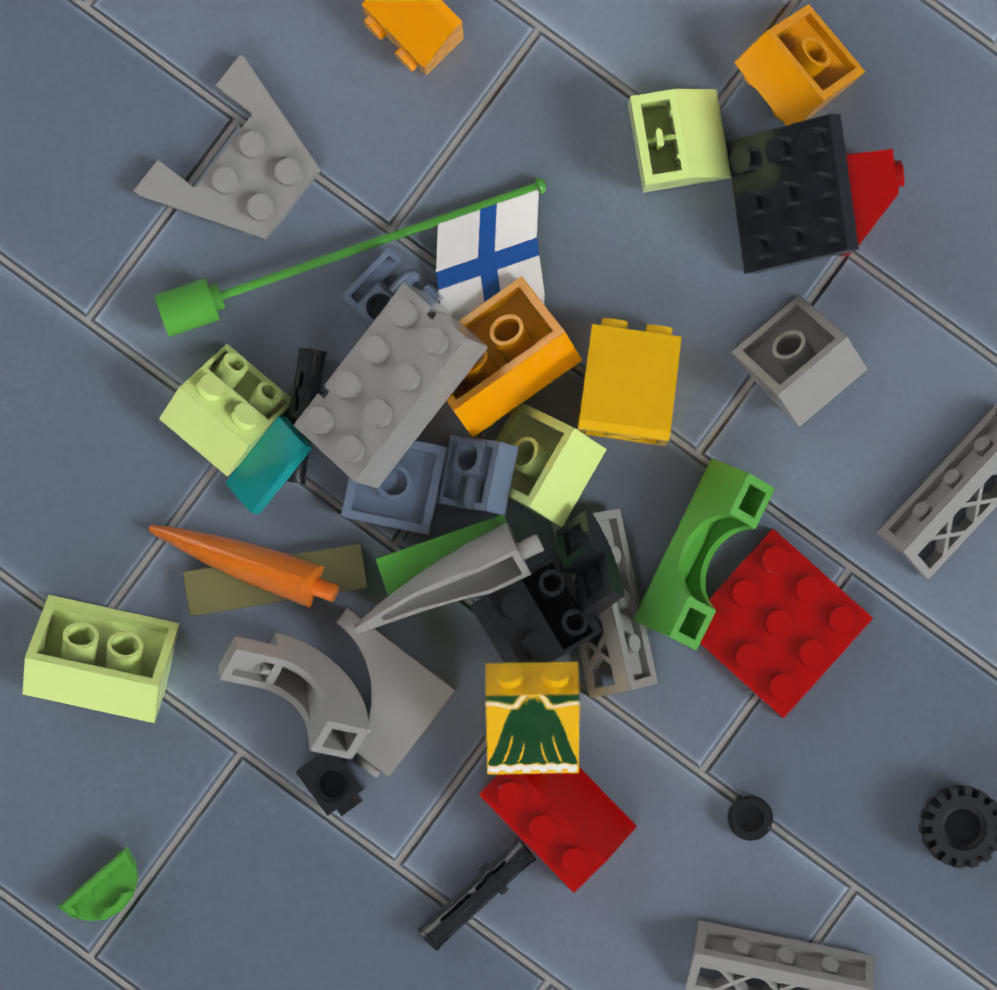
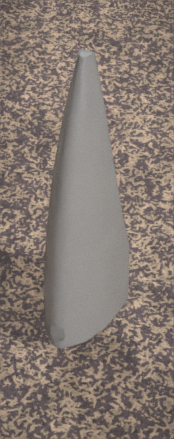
[354,522,544,634]

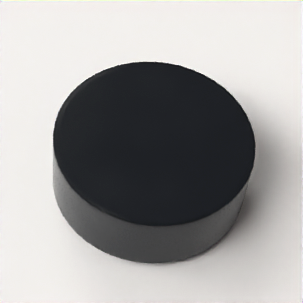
[727,795,773,841]

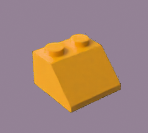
[362,0,464,76]
[734,4,866,125]

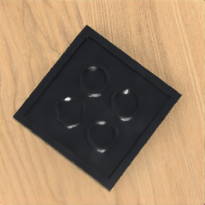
[727,114,859,274]

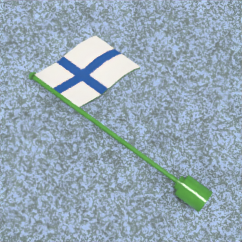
[154,178,546,337]

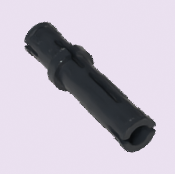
[287,347,327,484]
[418,838,537,951]

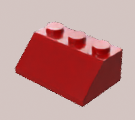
[479,767,637,893]

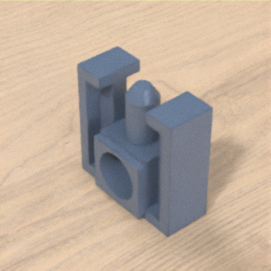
[341,246,443,325]
[436,435,519,515]

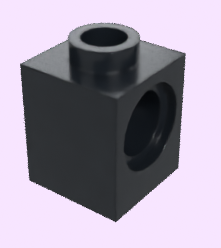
[296,753,366,817]

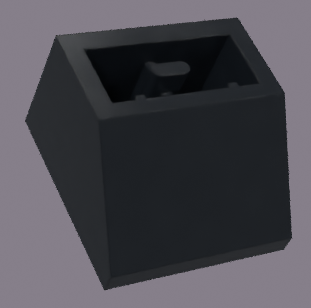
[470,554,603,663]

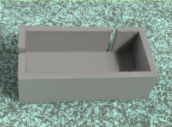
[294,283,488,488]

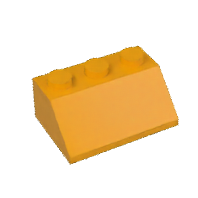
[446,276,582,438]

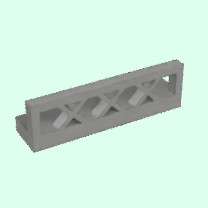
[877,404,997,580]
[552,508,658,698]
[685,920,875,990]

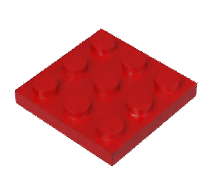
[700,528,873,719]

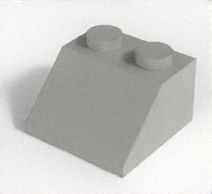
[732,295,868,427]

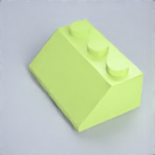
[22,595,180,723]

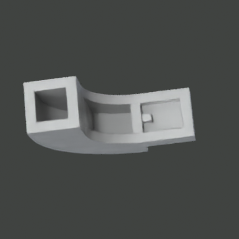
[218,632,370,759]

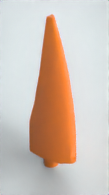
[148,524,339,608]

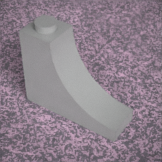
[337,608,456,778]

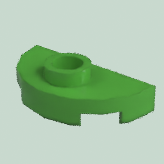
[58,846,139,921]

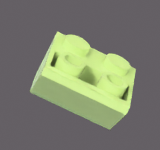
[628,89,731,193]
[159,344,291,477]

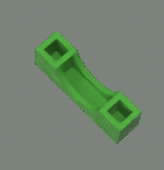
[633,458,775,651]

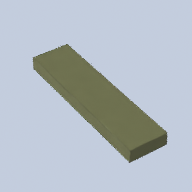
[183,544,368,616]

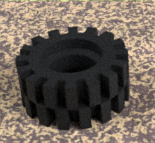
[919,785,997,869]

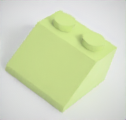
[485,403,607,527]

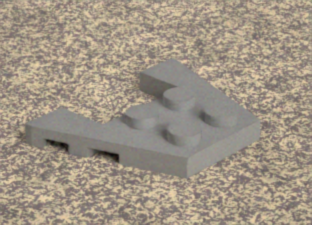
[133,55,321,241]

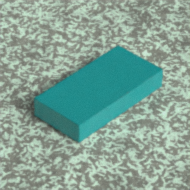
[225,416,313,514]

